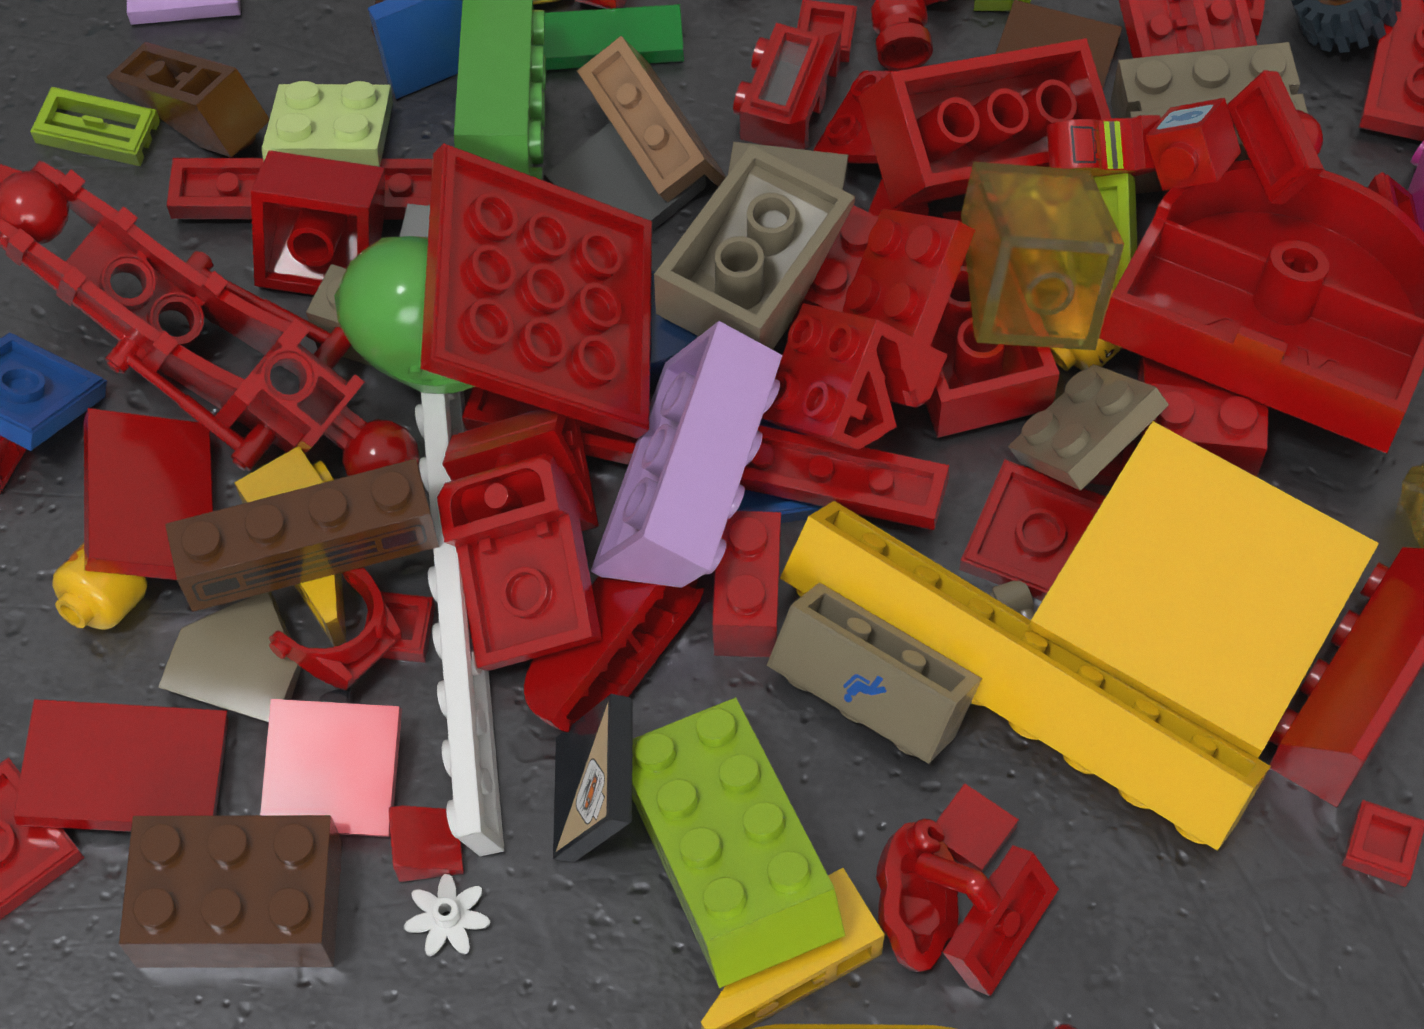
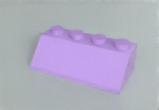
[590,321,782,588]

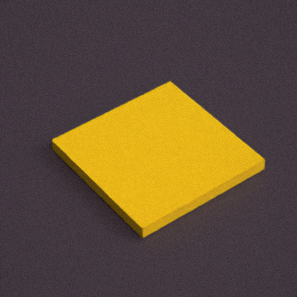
[1028,421,1379,758]

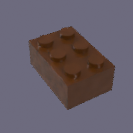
[119,815,343,968]

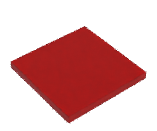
[420,143,652,439]

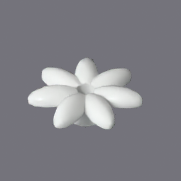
[404,874,490,957]

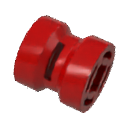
[871,0,933,71]

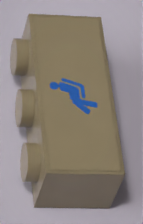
[766,582,982,764]

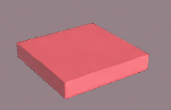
[260,699,402,837]

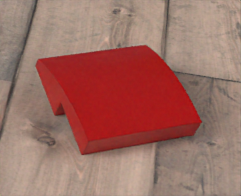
[1119,0,1257,58]

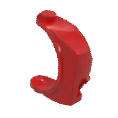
[269,567,401,690]

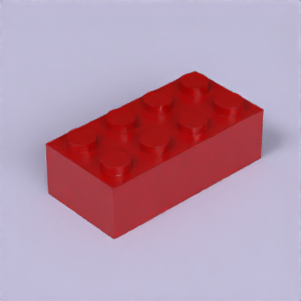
[858,38,1111,208]

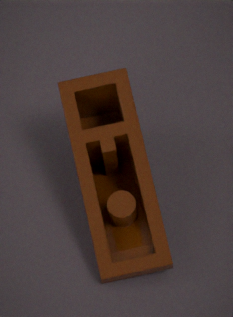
[106,42,270,157]

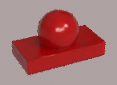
[1227,70,1324,204]

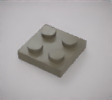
[1008,364,1169,490]

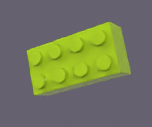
[632,697,845,988]

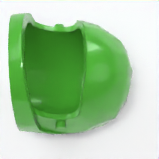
[334,236,475,394]

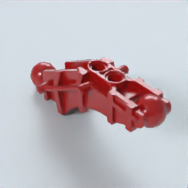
[0,161,420,476]

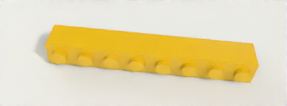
[780,501,1271,851]

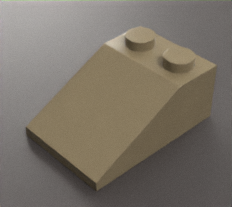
[654,144,855,350]

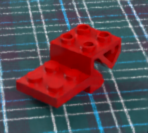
[762,208,975,450]
[437,408,602,671]

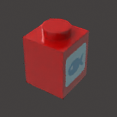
[1145,98,1241,191]

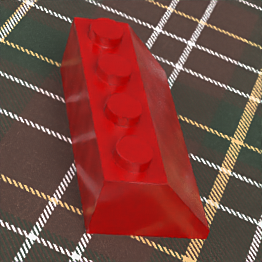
[1269,547,1424,808]

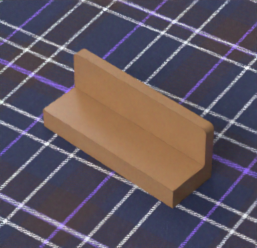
[577,36,726,202]

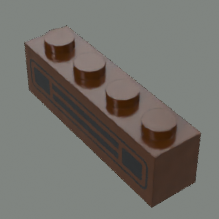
[165,459,439,612]

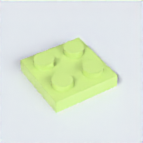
[262,81,393,167]

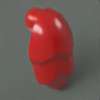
[876,818,959,972]

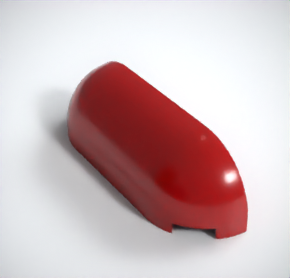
[524,576,704,732]

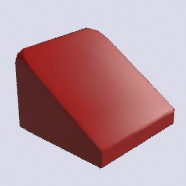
[389,805,464,882]

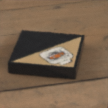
[553,694,633,862]

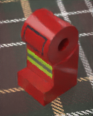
[1046,115,1161,177]

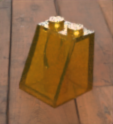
[961,161,1124,350]

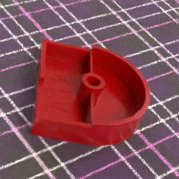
[1098,160,1424,454]

